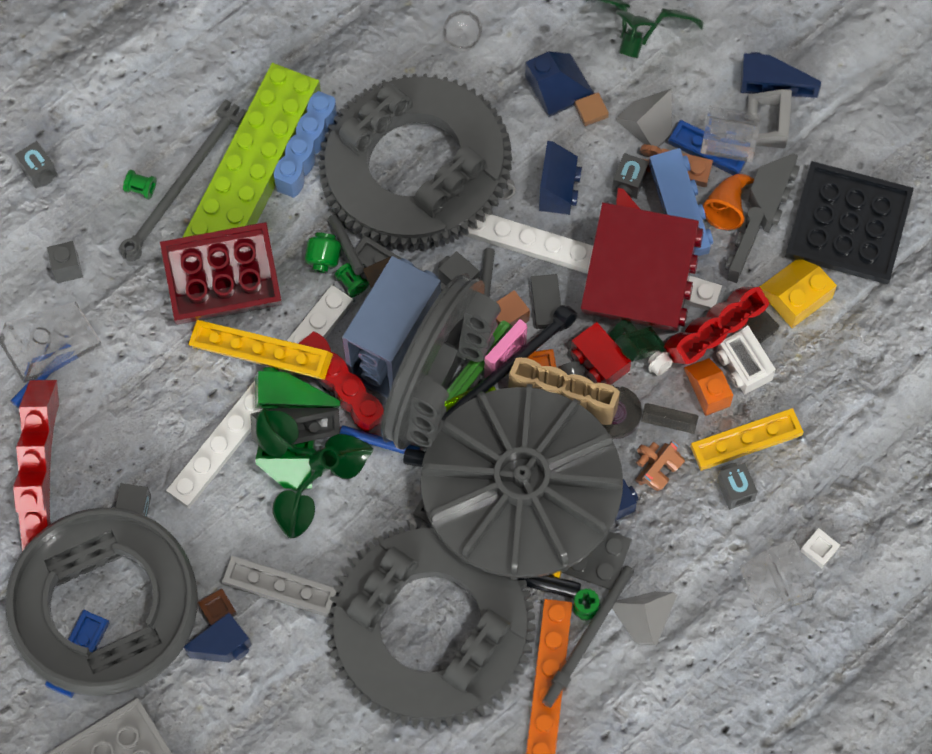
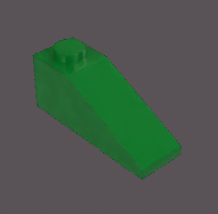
[255,367,340,409]

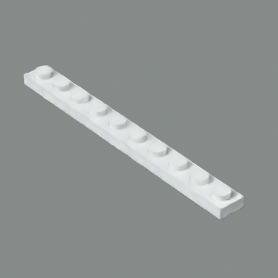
[461,213,722,311]
[166,285,354,509]

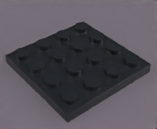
[785,161,914,285]

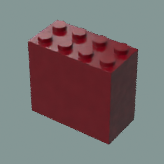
[581,202,704,332]

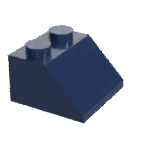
[539,140,582,215]

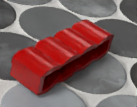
[664,287,770,364]
[298,331,384,432]

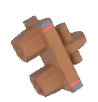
[635,440,685,491]

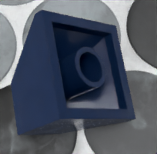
[525,51,594,117]

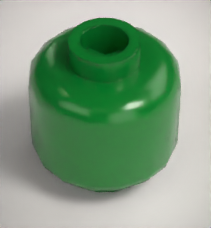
[305,232,341,273]

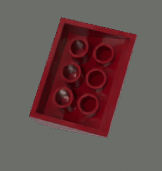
[160,222,282,325]

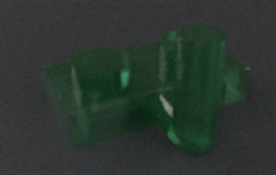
[608,319,665,362]

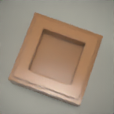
[574,92,609,126]

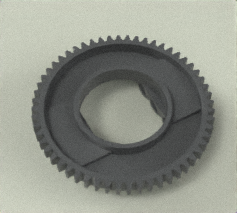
[318,74,512,250]
[326,522,536,730]

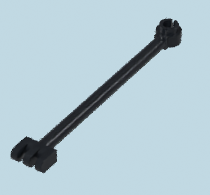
[442,305,578,420]

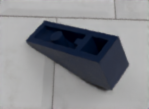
[740,52,821,98]

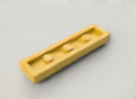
[690,408,803,471]

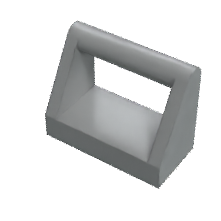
[744,89,792,148]

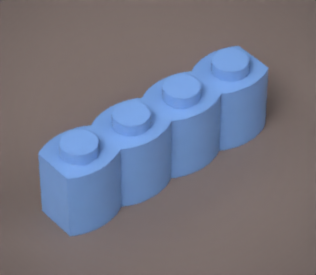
[274,91,337,198]

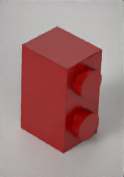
[570,322,631,385]

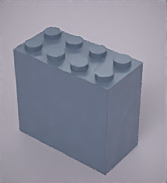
[342,256,441,398]

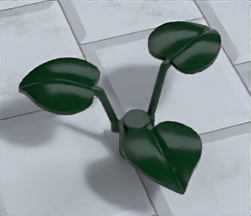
[585,0,704,58]
[255,409,374,539]

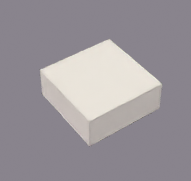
[800,528,841,568]

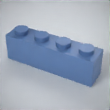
[649,148,714,256]

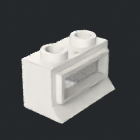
[716,325,776,395]

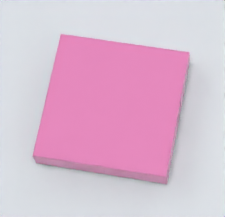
[484,319,527,379]

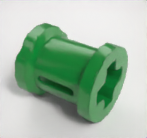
[123,169,157,199]
[334,263,369,297]
[573,589,599,621]

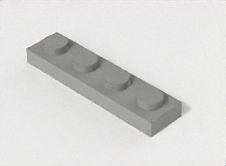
[222,556,337,617]

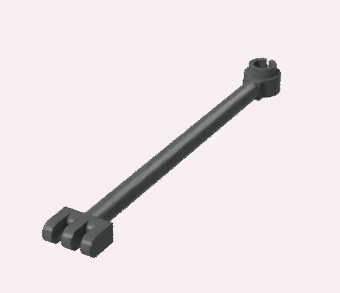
[120,99,247,262]

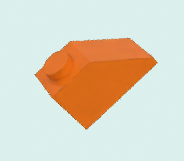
[684,358,733,416]

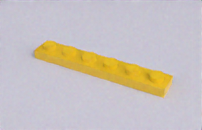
[188,320,333,380]

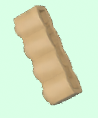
[508,358,620,425]

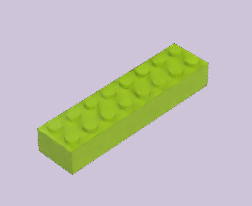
[182,63,321,237]

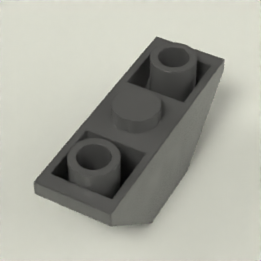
[748,154,800,233]

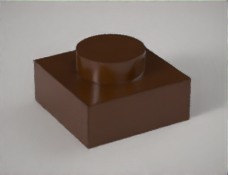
[198,589,237,626]

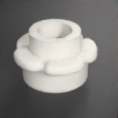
[648,351,673,376]

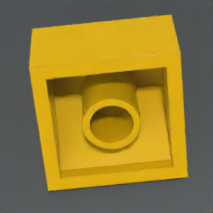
[760,259,837,328]

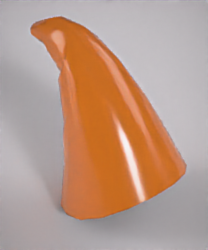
[703,174,754,230]

